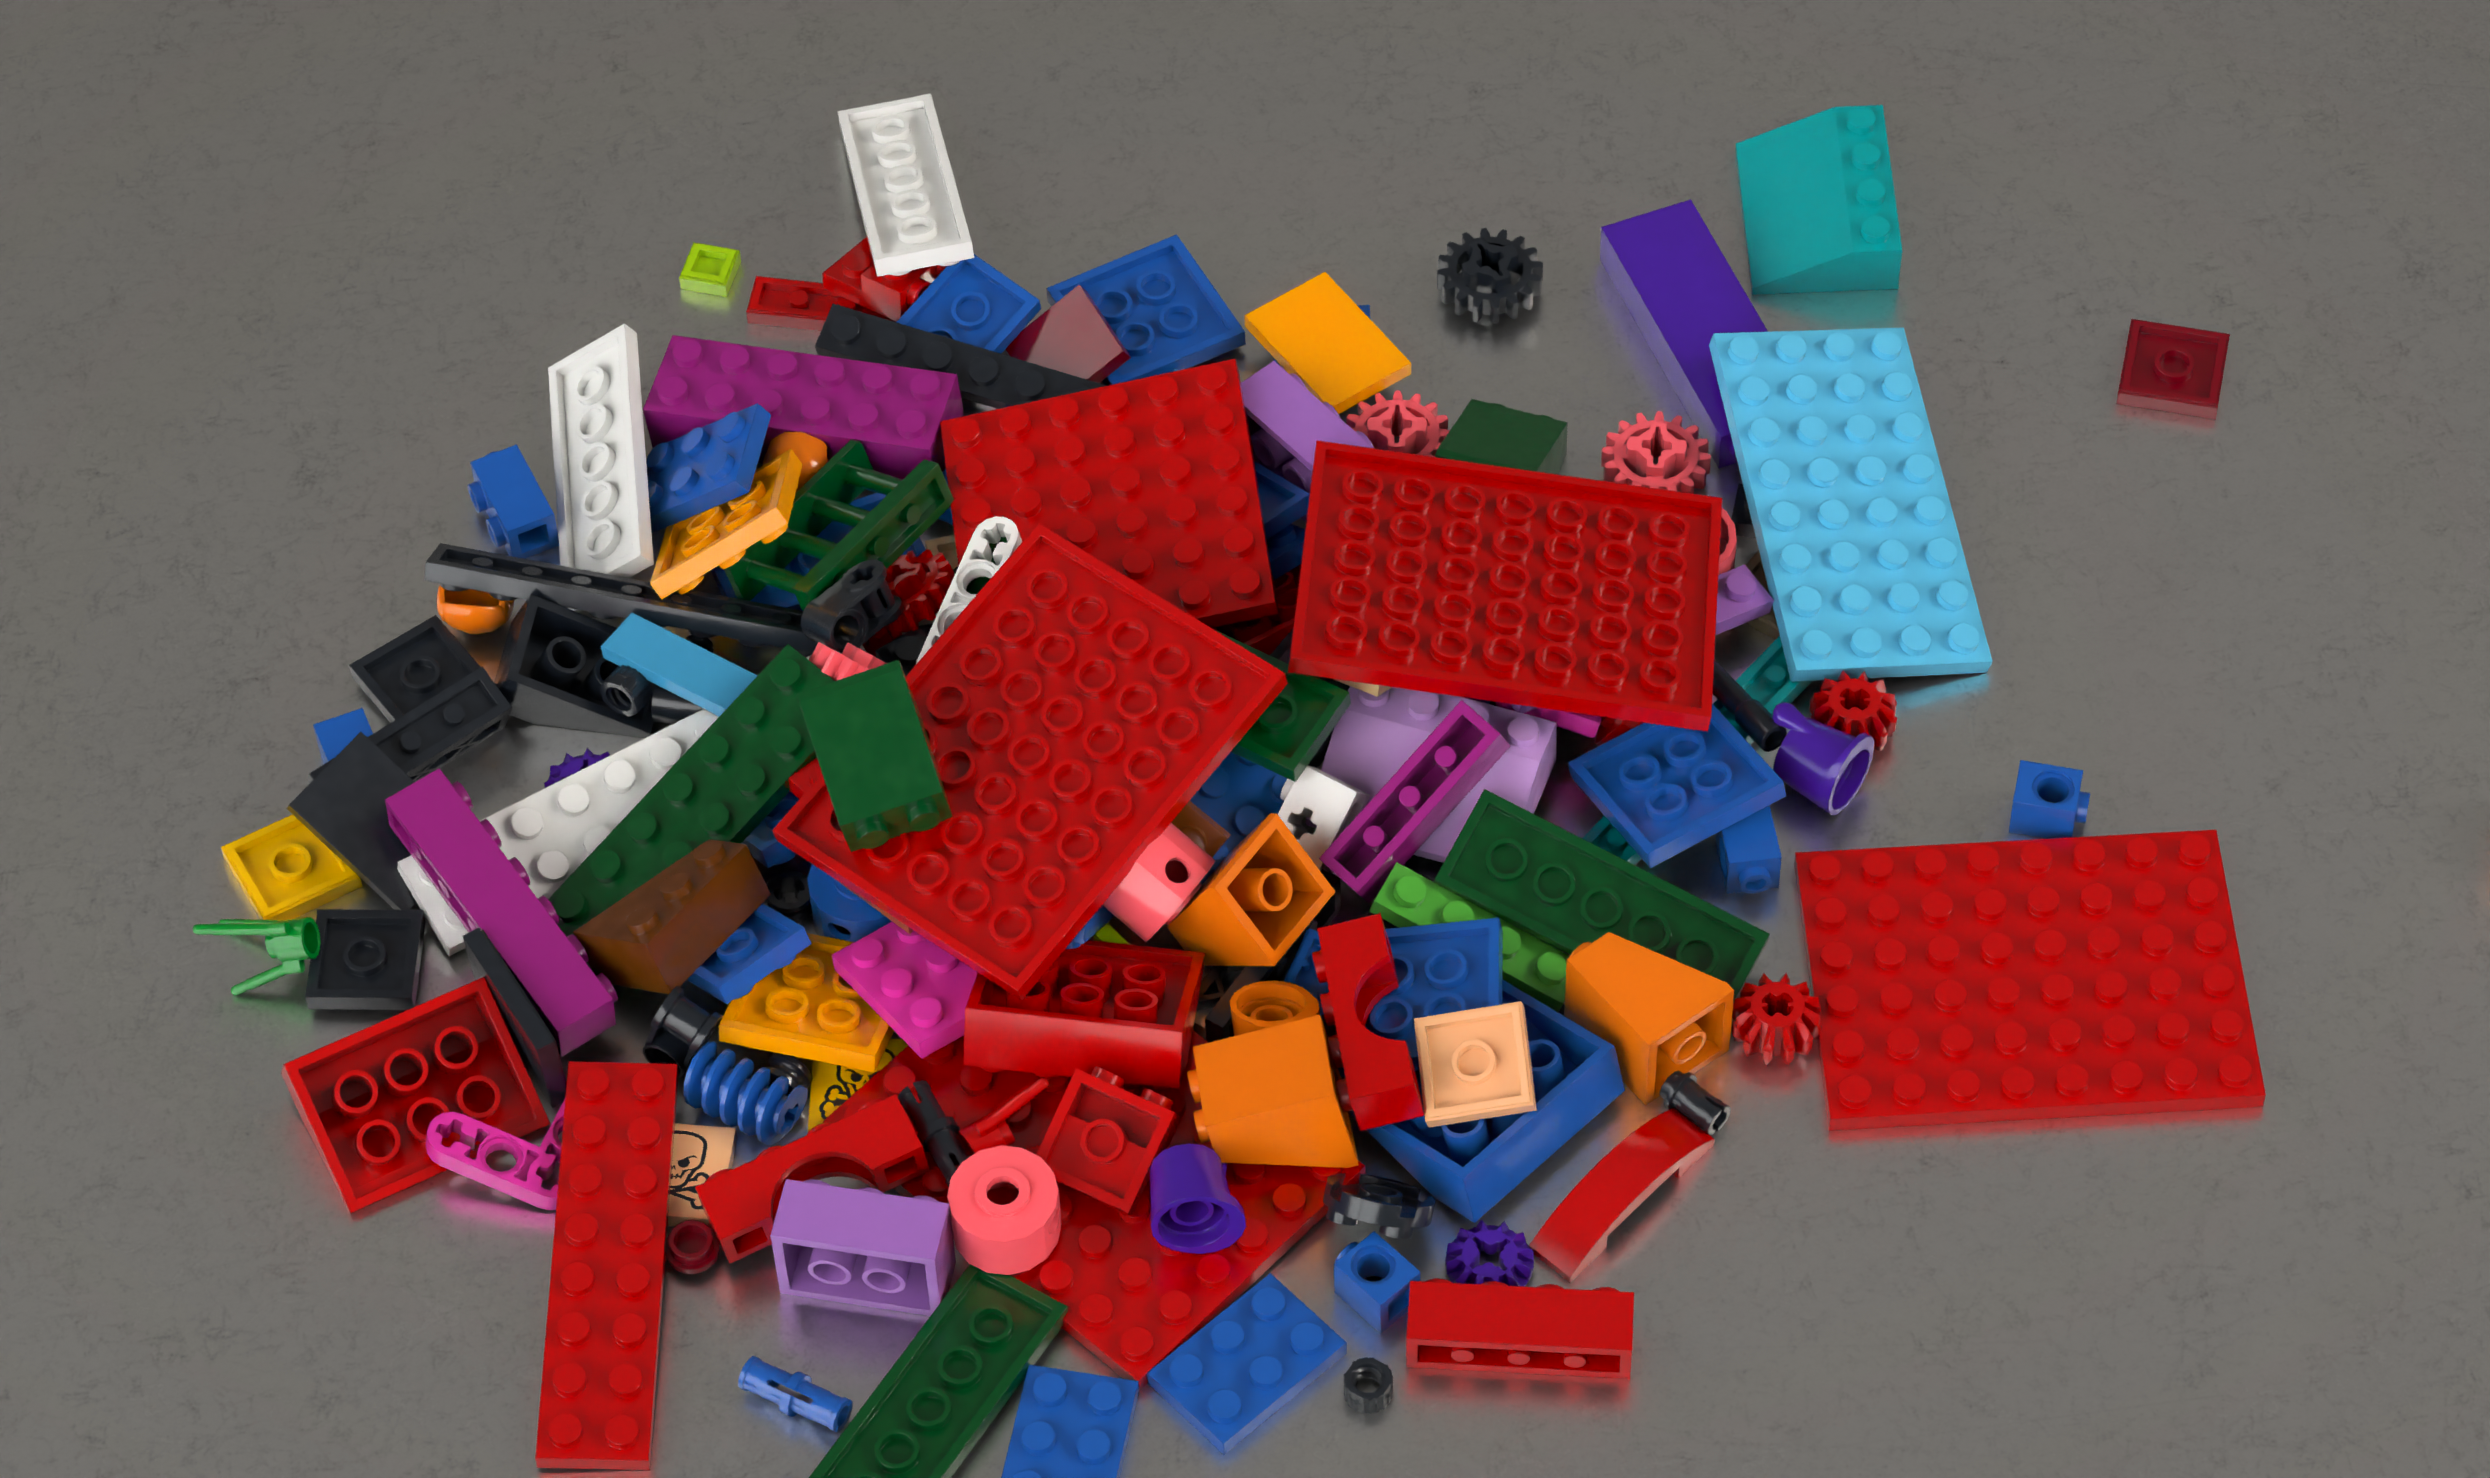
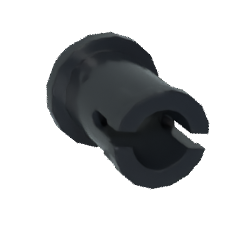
[1660,1070,1731,1135]

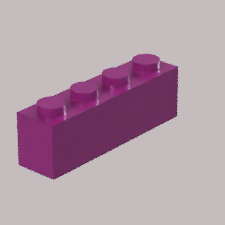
[1319,700,1511,903]

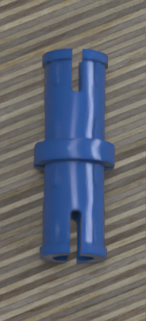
[738,1356,853,1433]

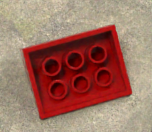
[963,940,1205,1090]
[281,977,551,1214]

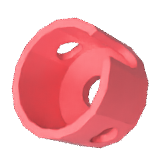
[1102,823,1215,942]
[947,1145,1062,1275]

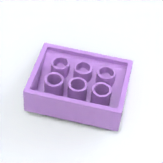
[1306,686,1557,863]

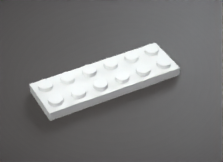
[837,94,974,277]
[548,324,654,578]

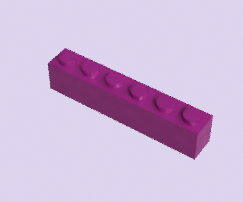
[385,768,618,1057]

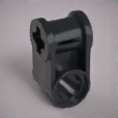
[801,560,904,653]
[643,986,723,1078]

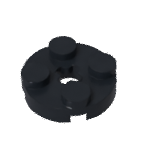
[1323,1173,1435,1239]

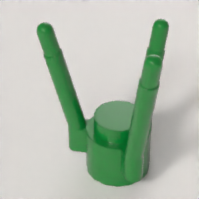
[192,917,321,996]

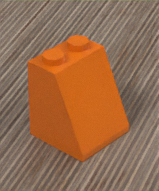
[1167,813,1336,966]
[1564,932,1734,1106]
[1187,1014,1359,1168]

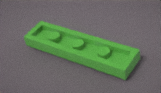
[1369,862,1569,1012]

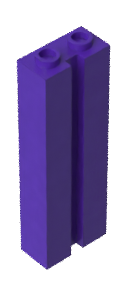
[1600,199,1768,469]

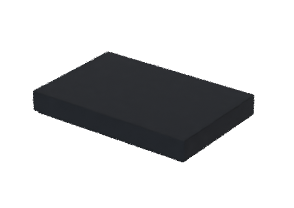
[286,732,416,910]
[462,927,567,1108]

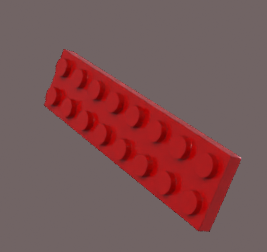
[535,1061,679,1470]

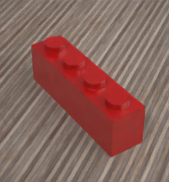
[1406,1278,1634,1379]

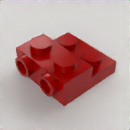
[822,237,947,322]
[1036,1066,1181,1216]

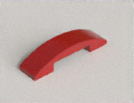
[1529,1108,1715,1283]

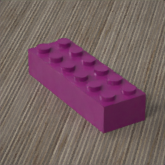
[643,335,964,479]

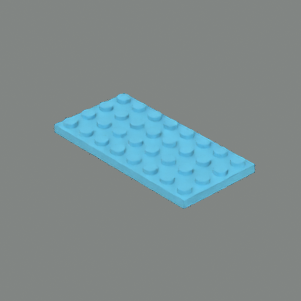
[1709,327,1993,682]

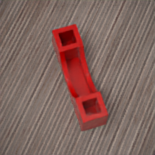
[1312,913,1425,1131]
[695,1094,930,1264]

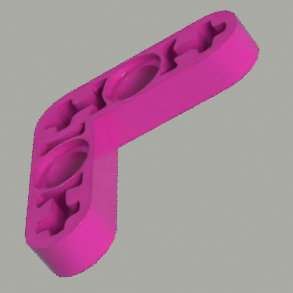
[426,1099,565,1210]

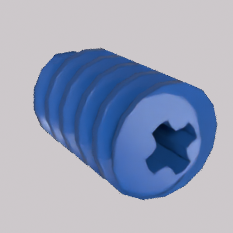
[683,1041,808,1145]

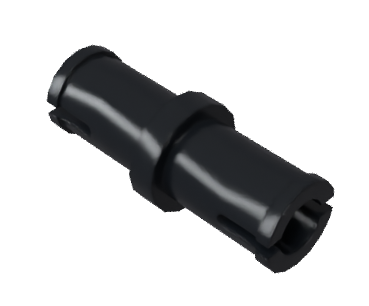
[897,1080,970,1187]

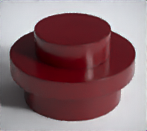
[665,1220,720,1274]

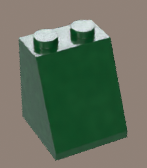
[1435,399,1568,474]
[796,660,953,852]

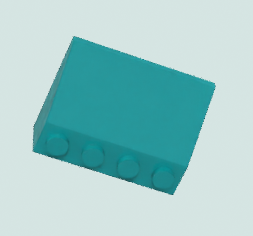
[1735,105,1902,295]

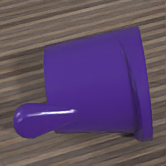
[1772,702,1874,815]
[1150,1143,1246,1254]

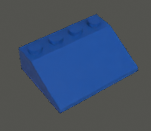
[1349,980,1625,1223]

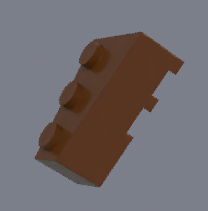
[573,839,771,994]

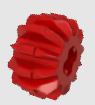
[1809,670,1897,751]
[1732,973,1822,1066]

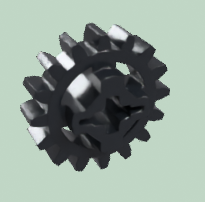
[1437,228,1543,323]

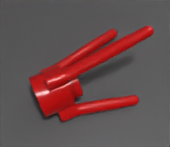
[958,1076,1051,1156]

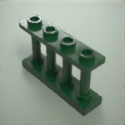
[724,439,954,611]

